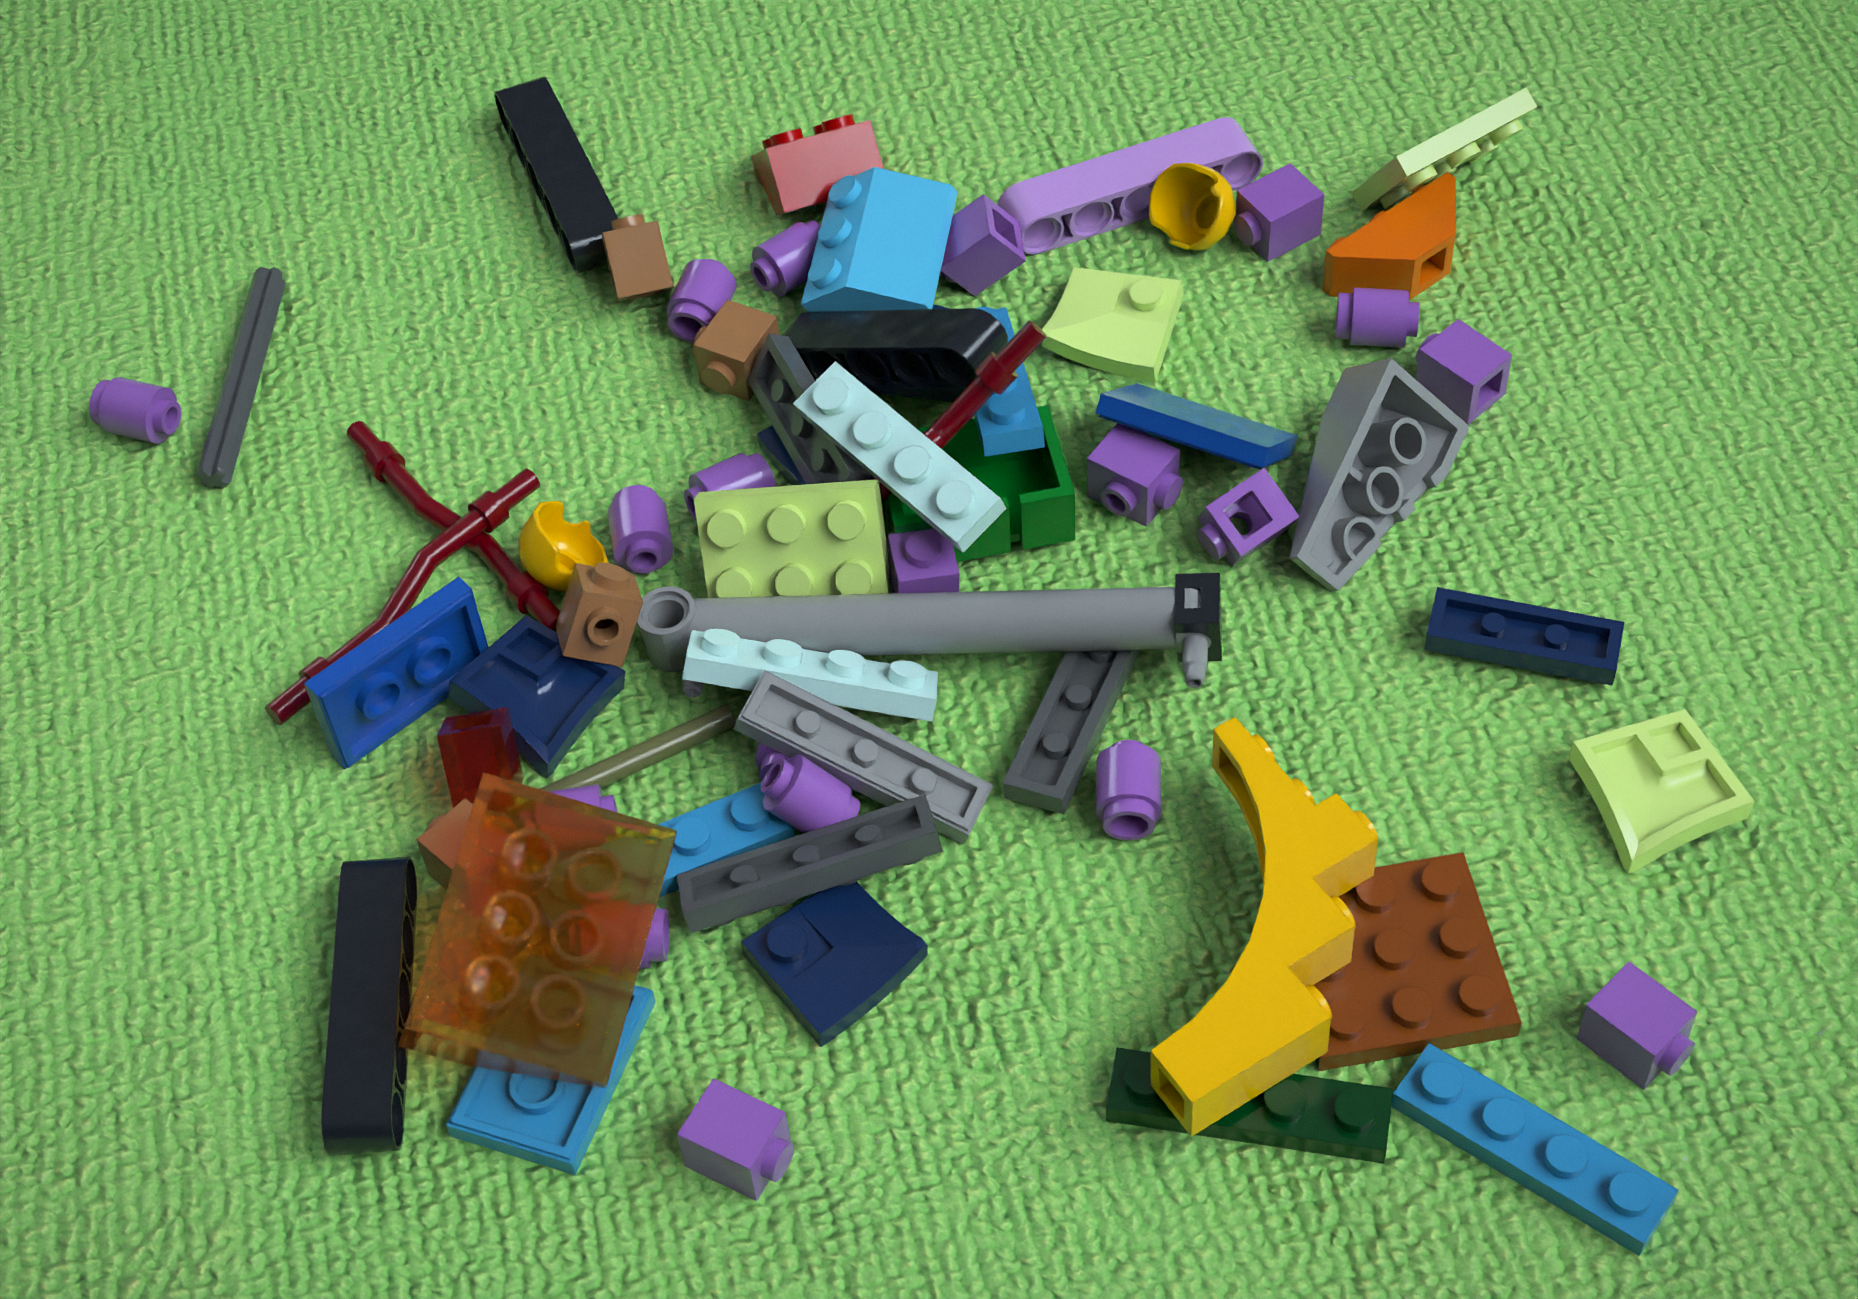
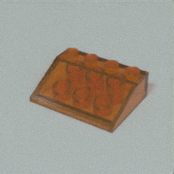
[398,772,677,1088]

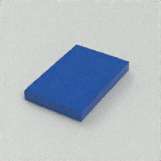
[1096,383,1298,470]
[304,577,488,770]

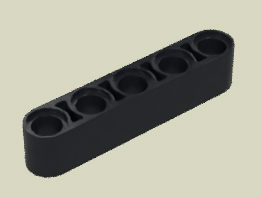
[494,76,619,273]
[782,308,1008,389]
[321,856,417,1156]

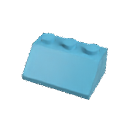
[801,167,958,312]

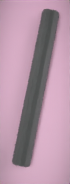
[197,267,286,488]

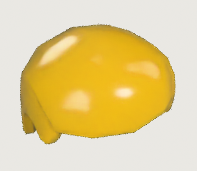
[1149,163,1236,251]
[518,501,609,593]

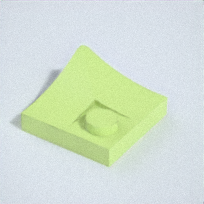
[1042,267,1184,382]
[1568,709,1755,874]

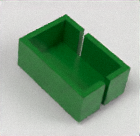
[882,405,1075,562]

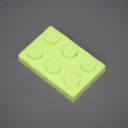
[1351,88,1537,212]
[694,479,893,598]

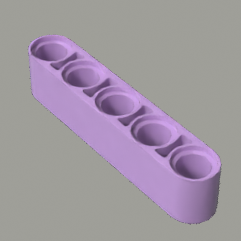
[997,117,1263,255]

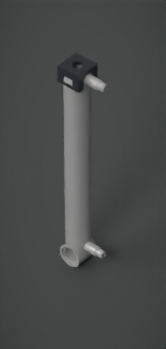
[637,573,1222,697]

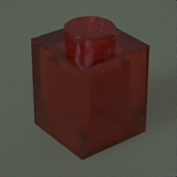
[437,707,524,812]

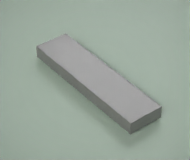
[734,670,993,845]

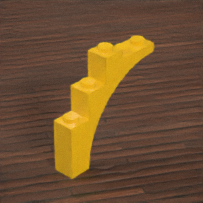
[1151,717,1378,1137]

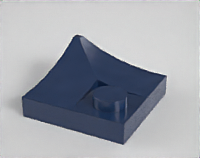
[448,615,626,778]
[741,882,928,1047]

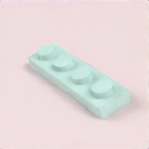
[793,361,1006,553]
[682,629,938,722]

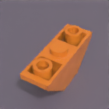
[1322,172,1456,300]

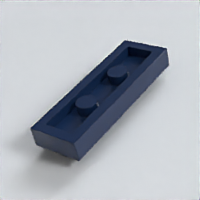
[1424,587,1625,686]

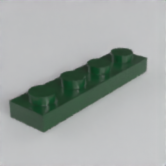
[1106,1047,1393,1164]

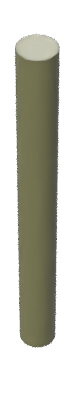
[496,704,736,831]

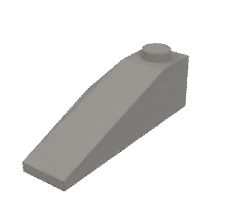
[1289,358,1470,592]

